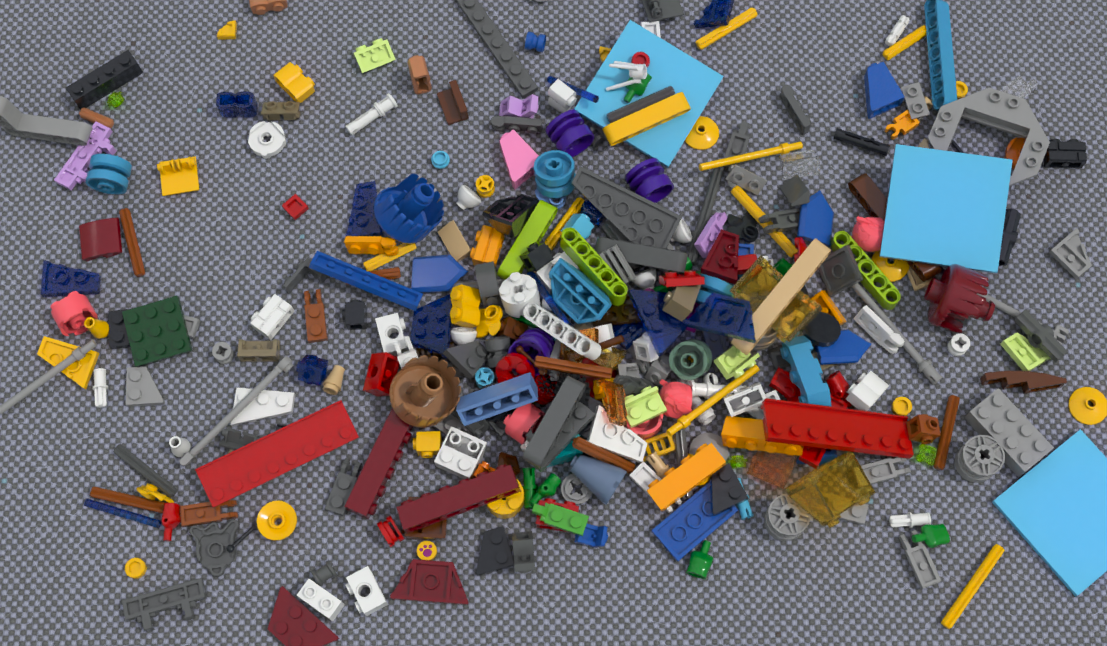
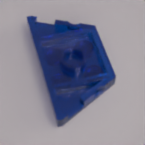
[628,289,688,357]
[683,293,756,343]
[410,294,452,358]

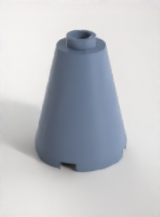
[570,454,627,505]

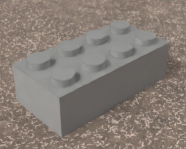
[964,388,1054,477]

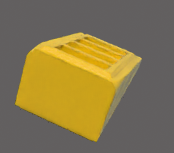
[641,432,676,463]

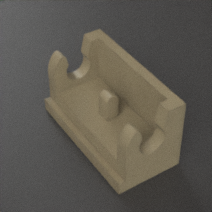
[237,339,280,362]

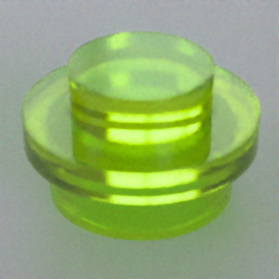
[728,455,748,468]

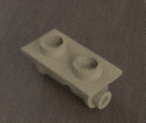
[261,101,301,121]

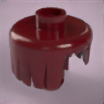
[924,264,995,333]

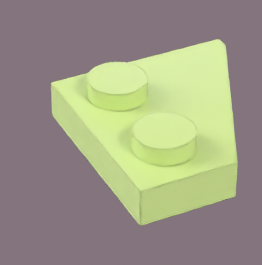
[1001,333,1051,371]

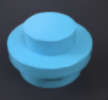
[431,151,450,169]

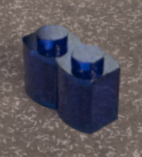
[216,91,258,118]

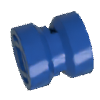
[525,31,546,53]

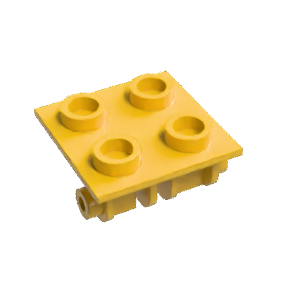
[157,156,199,196]

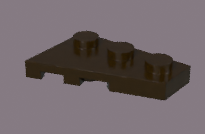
[591,289,654,327]

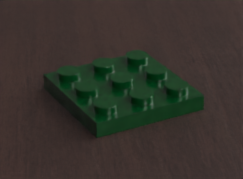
[122,296,193,367]

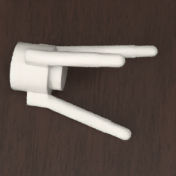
[606,61,647,91]

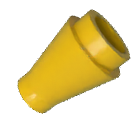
[84,317,109,339]

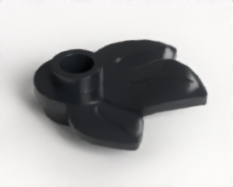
[726,211,758,243]

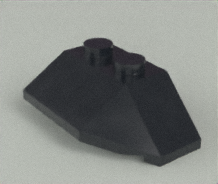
[482,194,539,237]

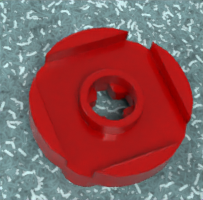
[496,353,535,383]

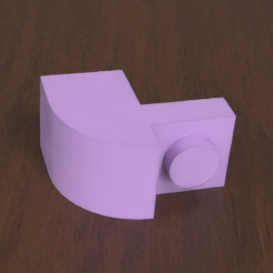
[499,94,539,118]

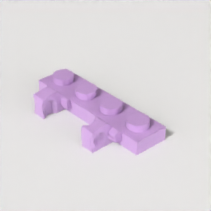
[54,121,117,191]

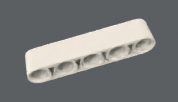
[523,303,601,360]

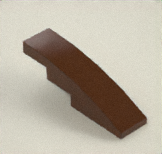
[980,371,1067,394]

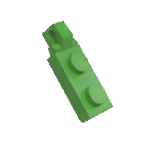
[532,503,589,536]

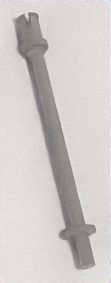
[851,283,943,385]

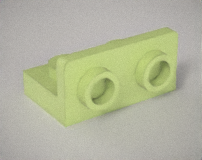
[353,38,396,73]
[713,345,760,380]
[620,386,667,428]

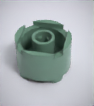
[669,339,712,380]

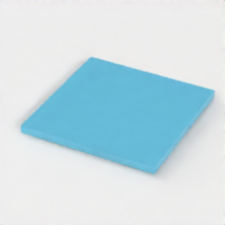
[574,20,724,168]
[879,144,1013,273]
[992,429,1107,597]

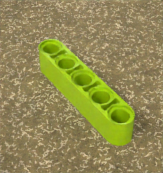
[497,200,558,280]
[560,228,628,306]
[831,231,901,310]

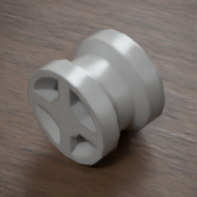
[212,342,234,365]

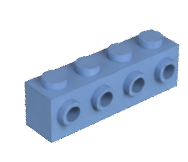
[456,372,538,426]

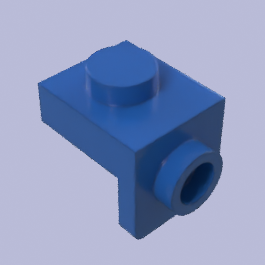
[574,524,608,548]

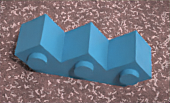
[780,335,832,407]

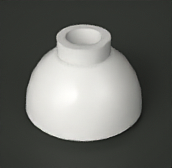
[456,185,481,210]
[671,219,692,243]
[632,268,657,290]
[450,327,477,346]

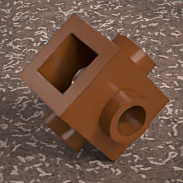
[906,414,941,444]

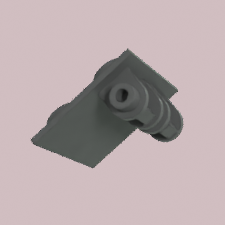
[641,0,684,23]

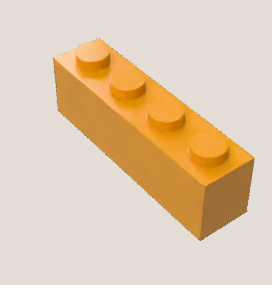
[721,416,804,456]
[647,443,726,511]

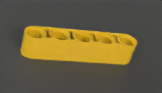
[602,92,691,146]

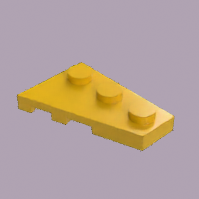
[37,336,100,389]

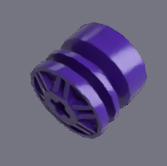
[545,109,595,157]
[625,158,674,203]
[508,328,555,376]

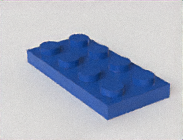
[651,481,738,562]

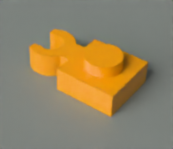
[885,110,920,140]

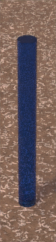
[547,76,599,103]
[527,271,571,326]
[84,498,162,528]

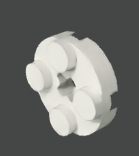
[248,121,286,159]

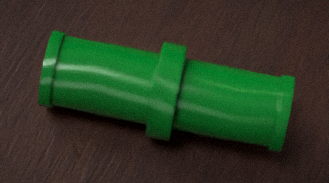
[522,468,538,509]

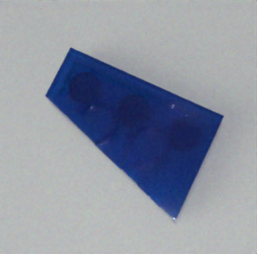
[346,181,383,236]
[41,260,101,297]

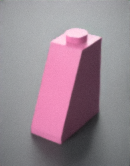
[499,129,539,189]

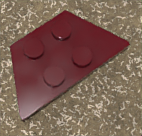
[390,559,469,605]
[268,586,340,646]

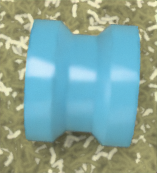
[475,367,495,389]

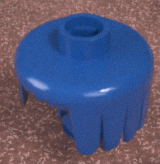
[374,173,444,244]

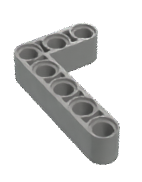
[0,96,93,146]

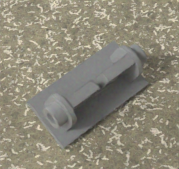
[901,82,930,122]
[725,164,767,195]

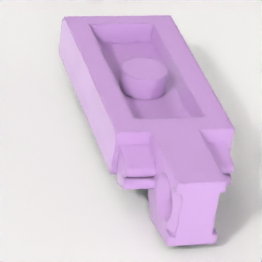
[694,212,728,258]

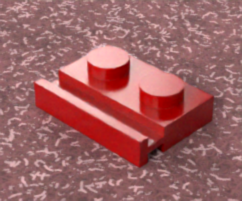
[659,270,705,287]

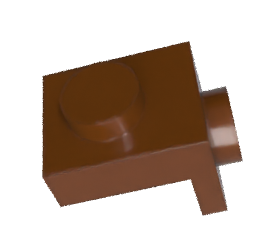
[495,317,528,342]

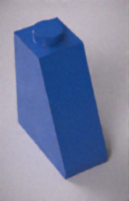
[864,61,905,119]

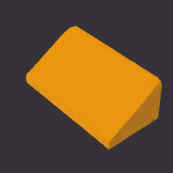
[808,290,846,326]

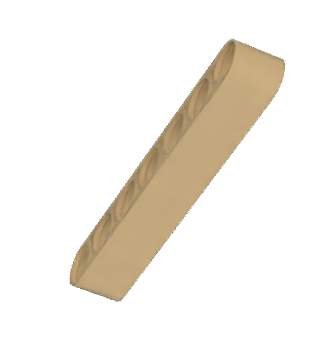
[731,238,832,356]

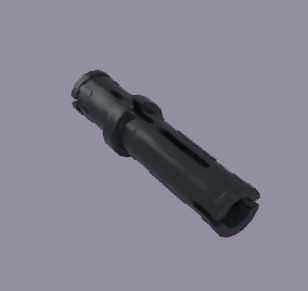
[833,128,890,156]

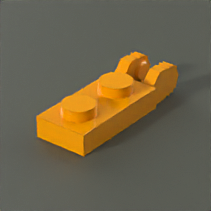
[344,236,399,256]

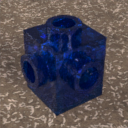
[296,355,328,386]

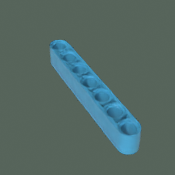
[924,0,957,110]

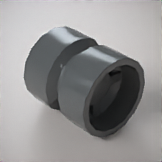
[485,336,511,367]

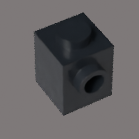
[519,242,554,272]
[342,300,367,330]

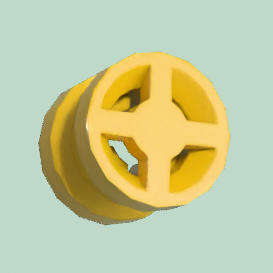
[476,175,495,198]

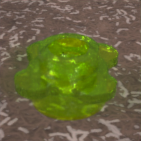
[107,91,125,109]
[916,444,938,466]

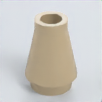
[323,365,345,395]

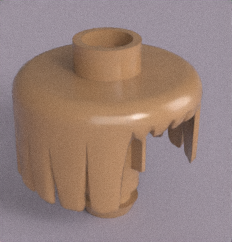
[389,355,461,428]

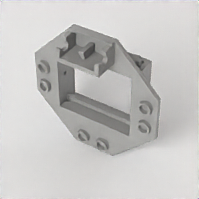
[928,87,1050,190]

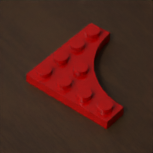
[769,367,849,469]

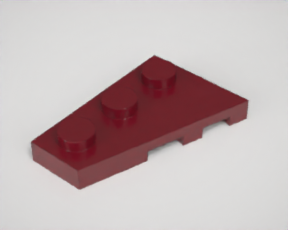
[700,229,739,285]

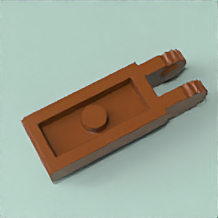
[304,289,328,343]
[180,500,238,527]

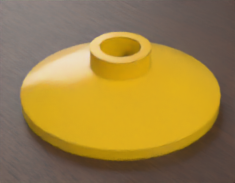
[685,116,719,150]
[871,251,909,282]
[1068,387,1107,425]
[257,501,297,541]

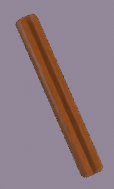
[119,208,145,277]
[534,356,612,380]
[933,395,960,470]
[572,437,636,474]
[90,486,164,513]

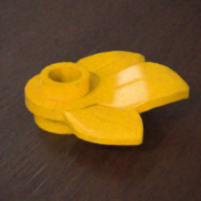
[476,305,503,338]
[136,483,174,503]

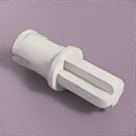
[92,368,108,408]
[889,512,931,528]

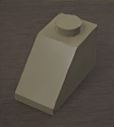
[662,285,701,322]

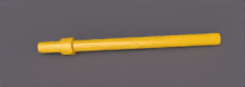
[699,141,803,171]
[666,365,760,437]

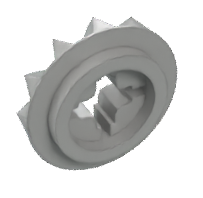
[561,474,592,505]

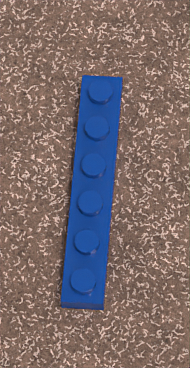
[309,251,423,311]

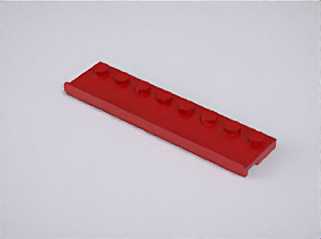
[761,398,914,459]
[195,400,359,508]

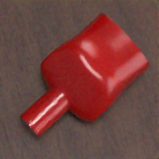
[825,370,852,407]
[161,503,181,542]

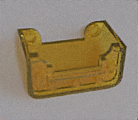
[730,255,822,343]
[784,451,876,528]

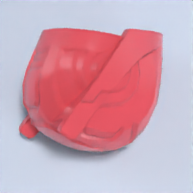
[851,216,884,252]
[659,379,693,419]

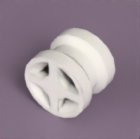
[947,333,970,356]

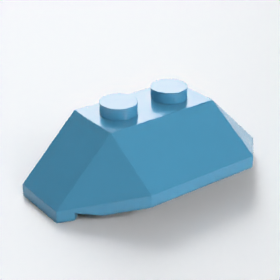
[549,258,612,325]

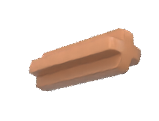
[79,108,114,129]

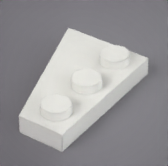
[230,388,295,427]
[587,405,647,463]

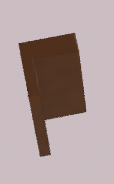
[437,80,469,125]

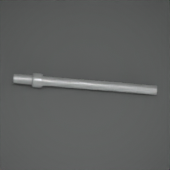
[0,339,97,414]

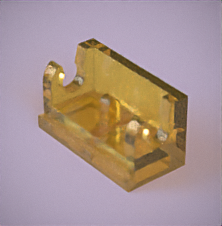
[592,347,627,371]

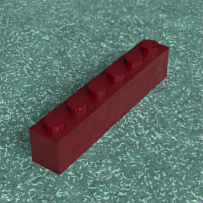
[344,408,415,520]
[396,464,521,534]

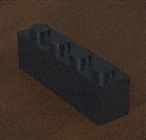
[66,50,143,110]

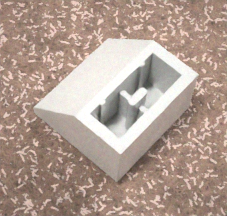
[434,426,487,480]

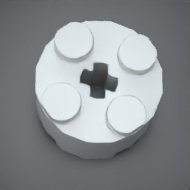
[499,272,540,318]

